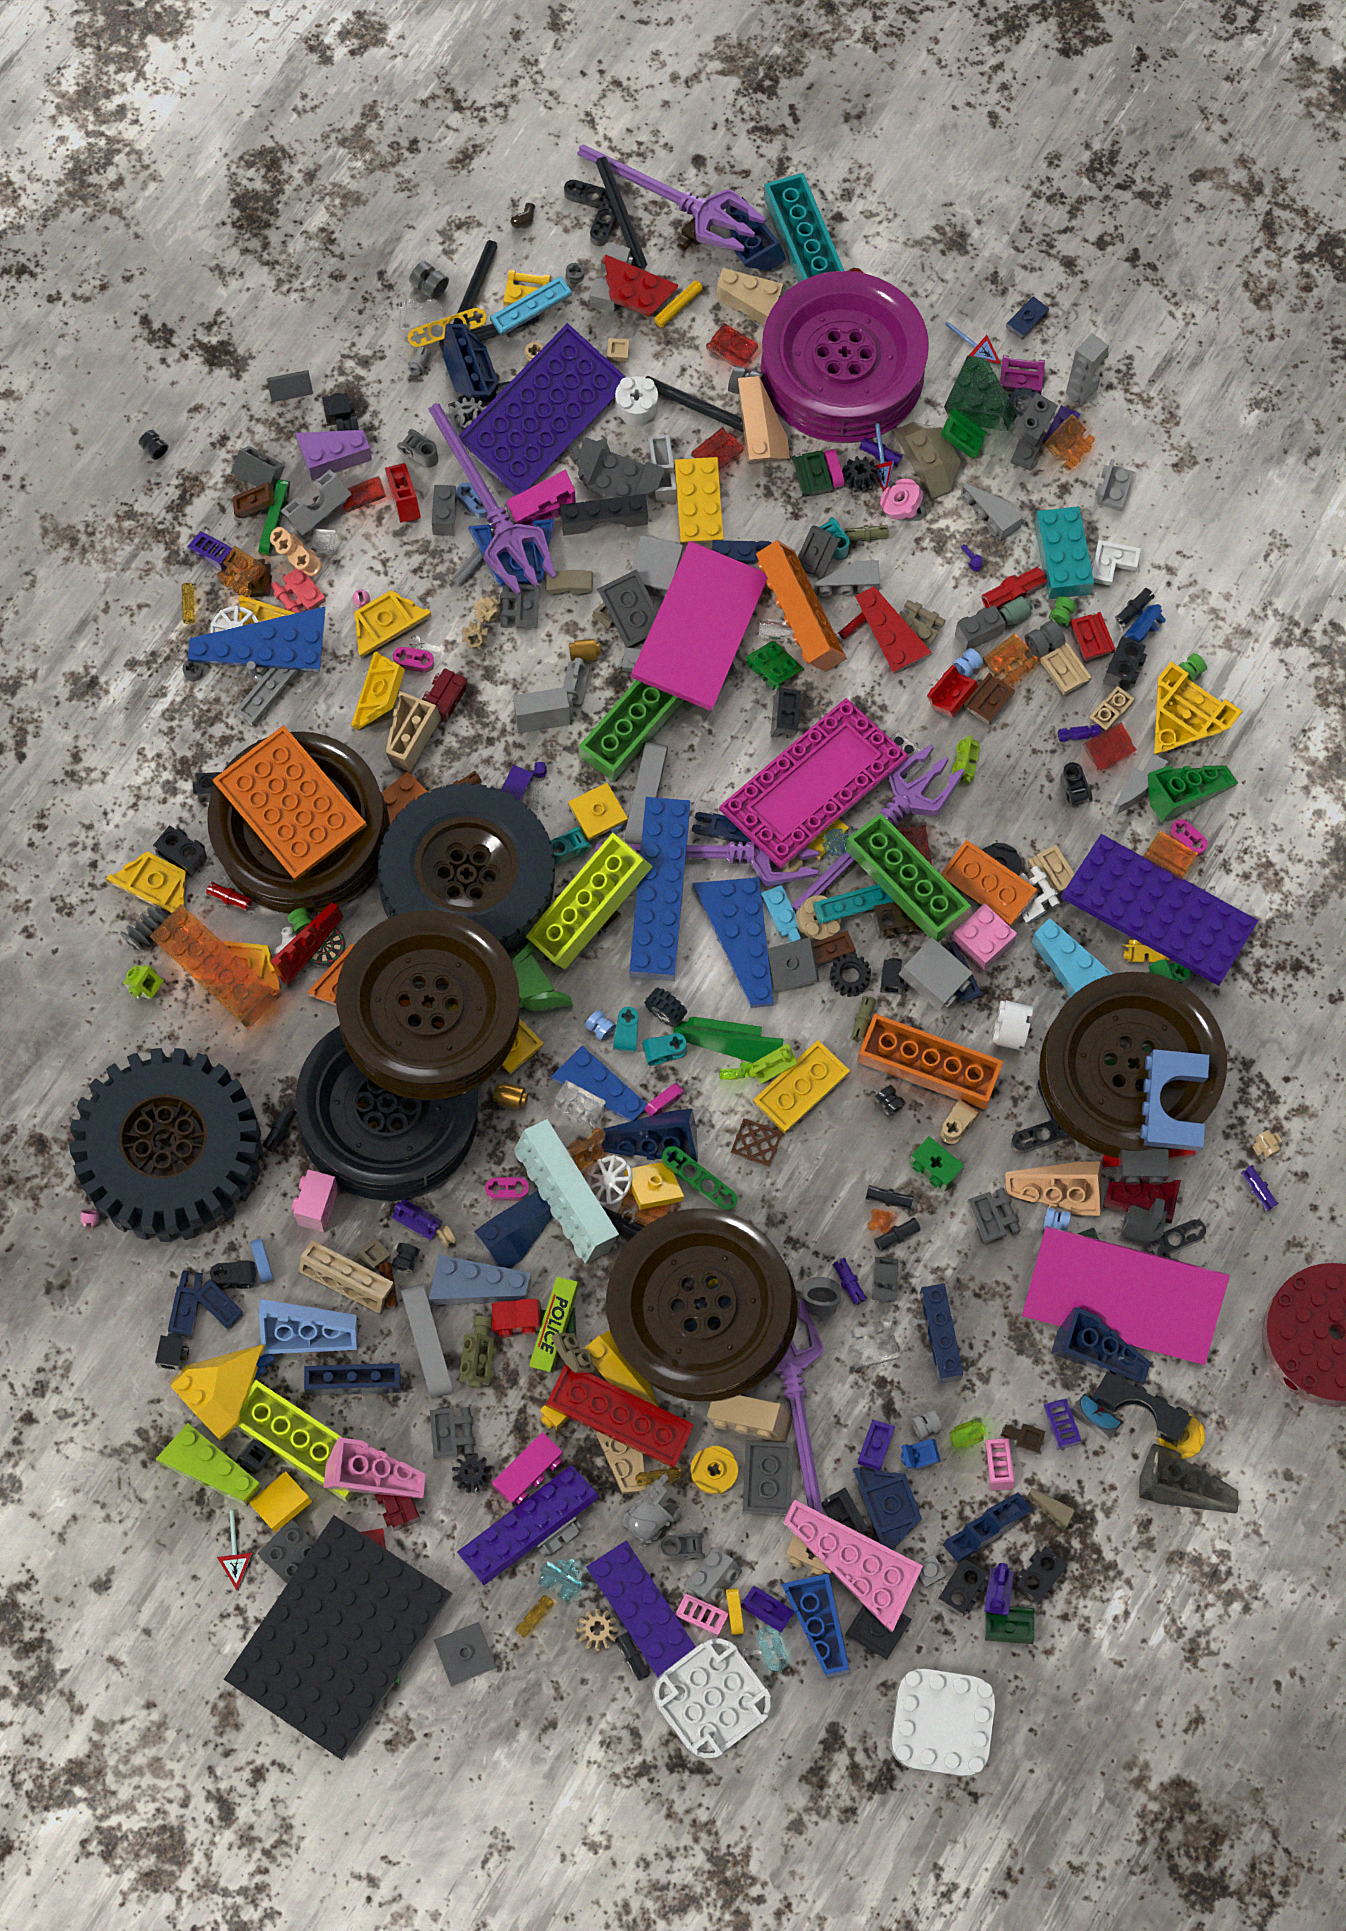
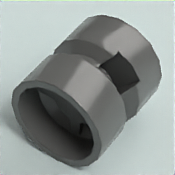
[409,261,449,300]
[728,365,764,394]
[1024,620,1066,659]

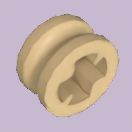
[525,342,543,362]
[436,1225,457,1249]

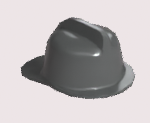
[804,1277,841,1322]

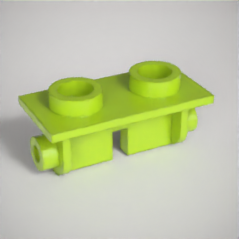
[952,735,980,783]
[749,1043,798,1085]

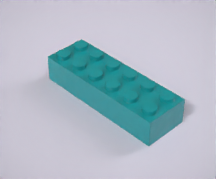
[763,172,844,283]

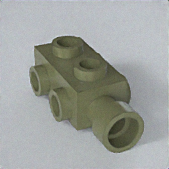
[459,1316,496,1389]

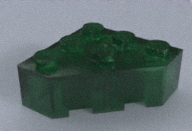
[944,355,1015,432]

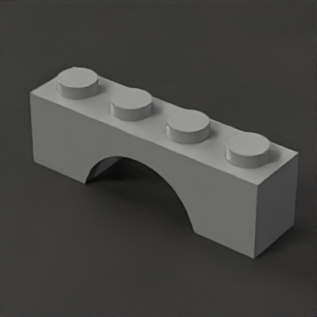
[1066,333,1109,405]

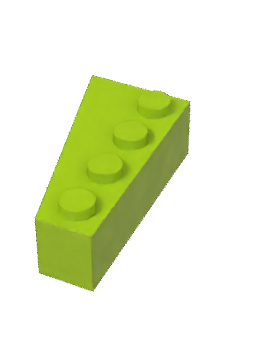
[156,1423,262,1506]

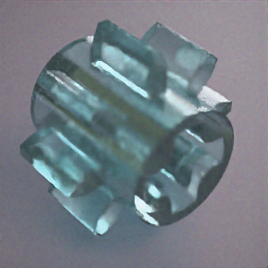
[822,828,849,856]

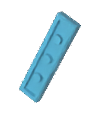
[490,276,572,336]

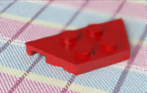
[602,254,678,317]

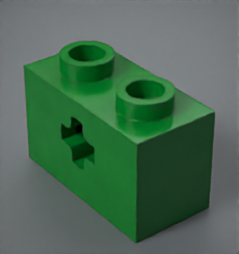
[909,1136,964,1191]

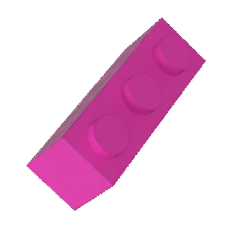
[492,1432,563,1507]

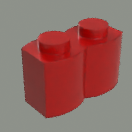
[491,1299,542,1338]

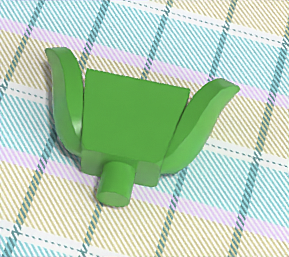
[510,939,573,1011]

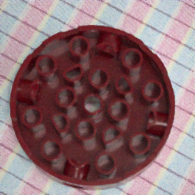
[1262,1263,1346,1407]

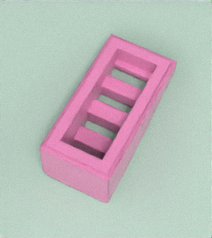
[985,1438,1014,1491]
[675,1593,729,1637]

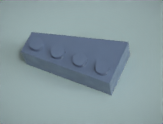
[428,1255,531,1306]

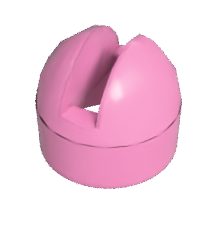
[352,589,370,608]
[80,1210,100,1227]

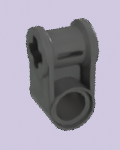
[397,429,439,467]
[658,1533,705,1561]

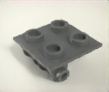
[257,1519,315,1584]

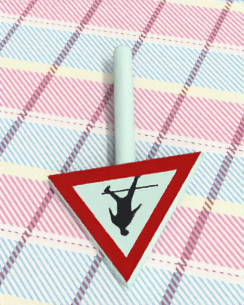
[217,1509,252,1591]

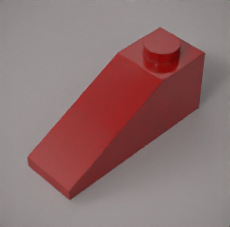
[385,463,421,523]

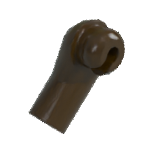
[510,203,535,228]

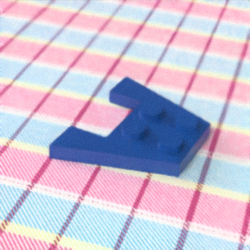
[468,519,554,587]

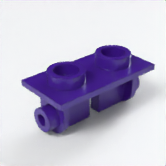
[391,1200,443,1241]
[984,1563,1014,1616]

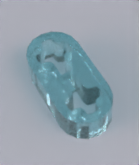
[757,1626,787,1673]

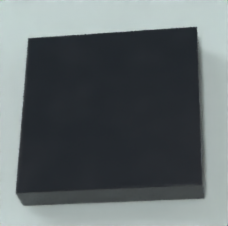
[845,1605,912,1661]

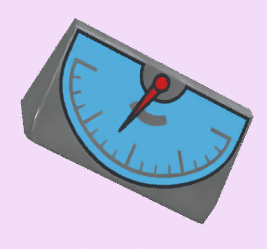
[1071,1393,1122,1441]

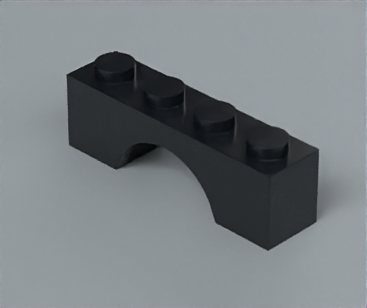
[560,494,648,536]
[1093,1371,1192,1447]

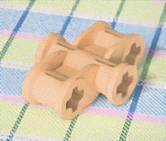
[270,527,322,577]

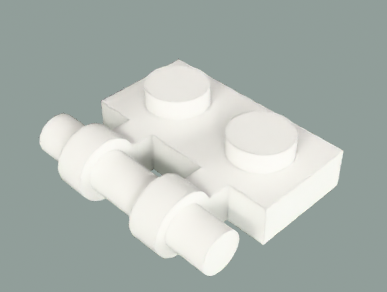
[1019,866,1060,924]

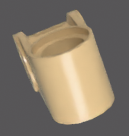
[940,1099,980,1145]

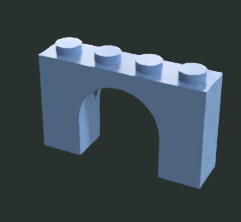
[1140,1049,1209,1151]

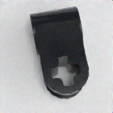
[1060,762,1093,808]
[210,1260,256,1290]

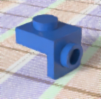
[901,1438,941,1470]

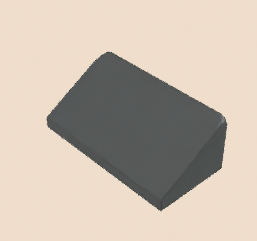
[267,370,313,402]

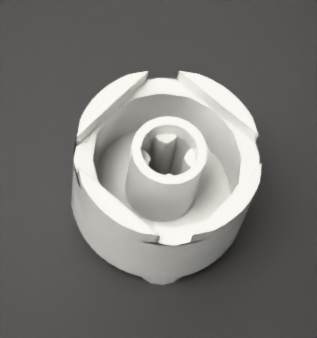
[615,376,658,426]
[992,1000,1033,1051]

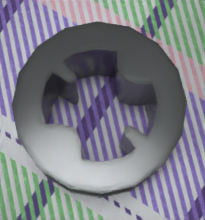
[565,263,584,284]
[182,660,203,682]

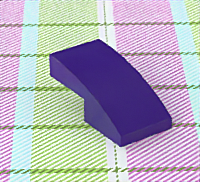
[501,764,533,801]

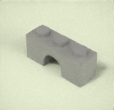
[590,243,633,312]
[281,470,351,536]

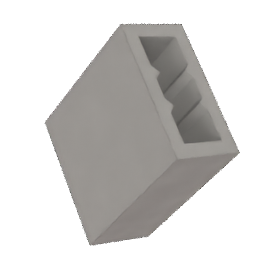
[630,535,683,599]
[513,687,574,734]
[898,937,973,1010]

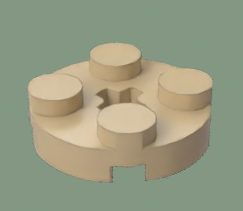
[796,895,841,941]

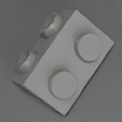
[684,1547,742,1606]

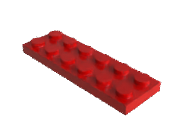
[545,1363,694,1469]

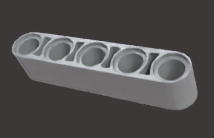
[624,742,668,844]
[401,1284,453,1398]

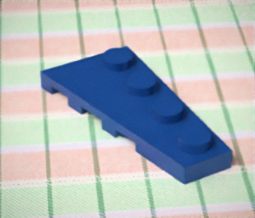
[551,1045,647,1122]

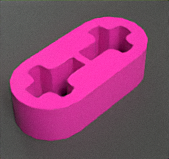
[823,449,844,488]
[393,647,434,673]
[1170,819,1208,857]
[644,1083,685,1116]
[485,1177,529,1201]

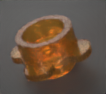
[868,1209,893,1234]

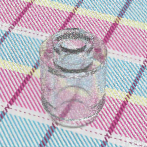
[759,619,791,643]

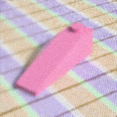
[324,1437,426,1498]

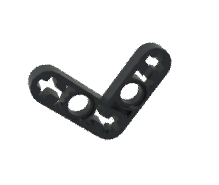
[564,179,617,246]
[1011,1079,1070,1154]
[1142,1219,1206,1259]

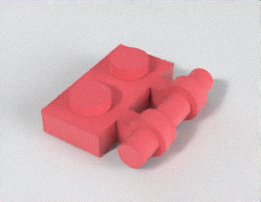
[271,568,326,613]

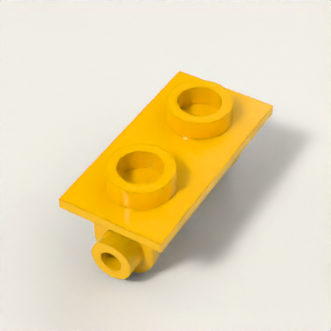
[1123,939,1169,962]

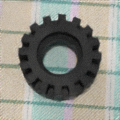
[830,953,871,997]

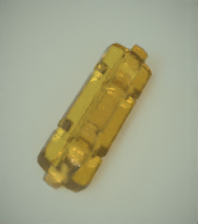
[181,582,195,624]
[635,1467,681,1486]
[515,1595,554,1638]

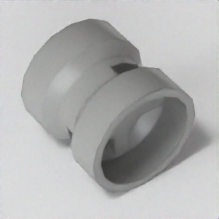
[911,1408,943,1440]

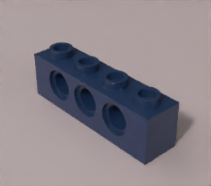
[919,1283,964,1384]

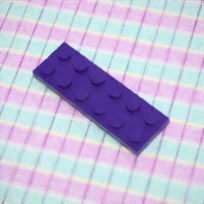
[457,1465,599,1586]
[586,1540,696,1678]

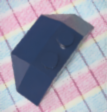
[443,324,498,397]

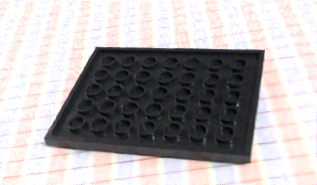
[223,1515,453,1761]

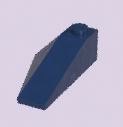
[725,197,787,271]
[599,1109,698,1164]
[474,1190,553,1269]
[1051,1307,1151,1385]

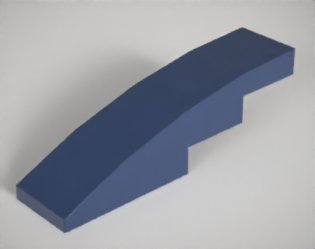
[943,1492,1034,1563]

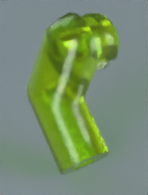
[719,1062,752,1080]

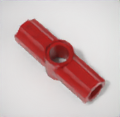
[981,567,1047,609]

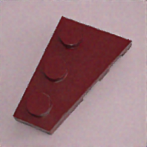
[1103,1180,1181,1224]

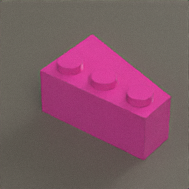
[506,469,576,526]

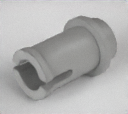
[408,347,431,375]

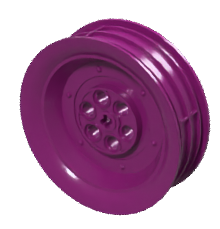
[760,271,929,443]

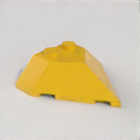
[1154,661,1243,755]
[169,1344,265,1441]

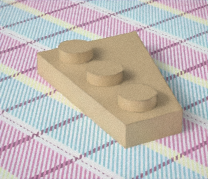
[594,1430,646,1494]

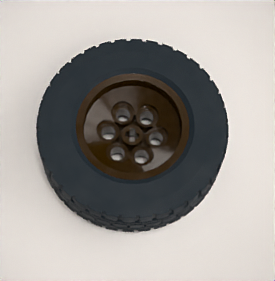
[378,783,555,954]

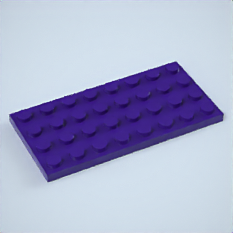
[458,323,626,496]
[1061,834,1258,986]

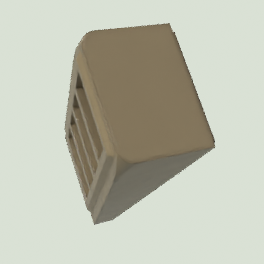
[1027,1488,1075,1530]

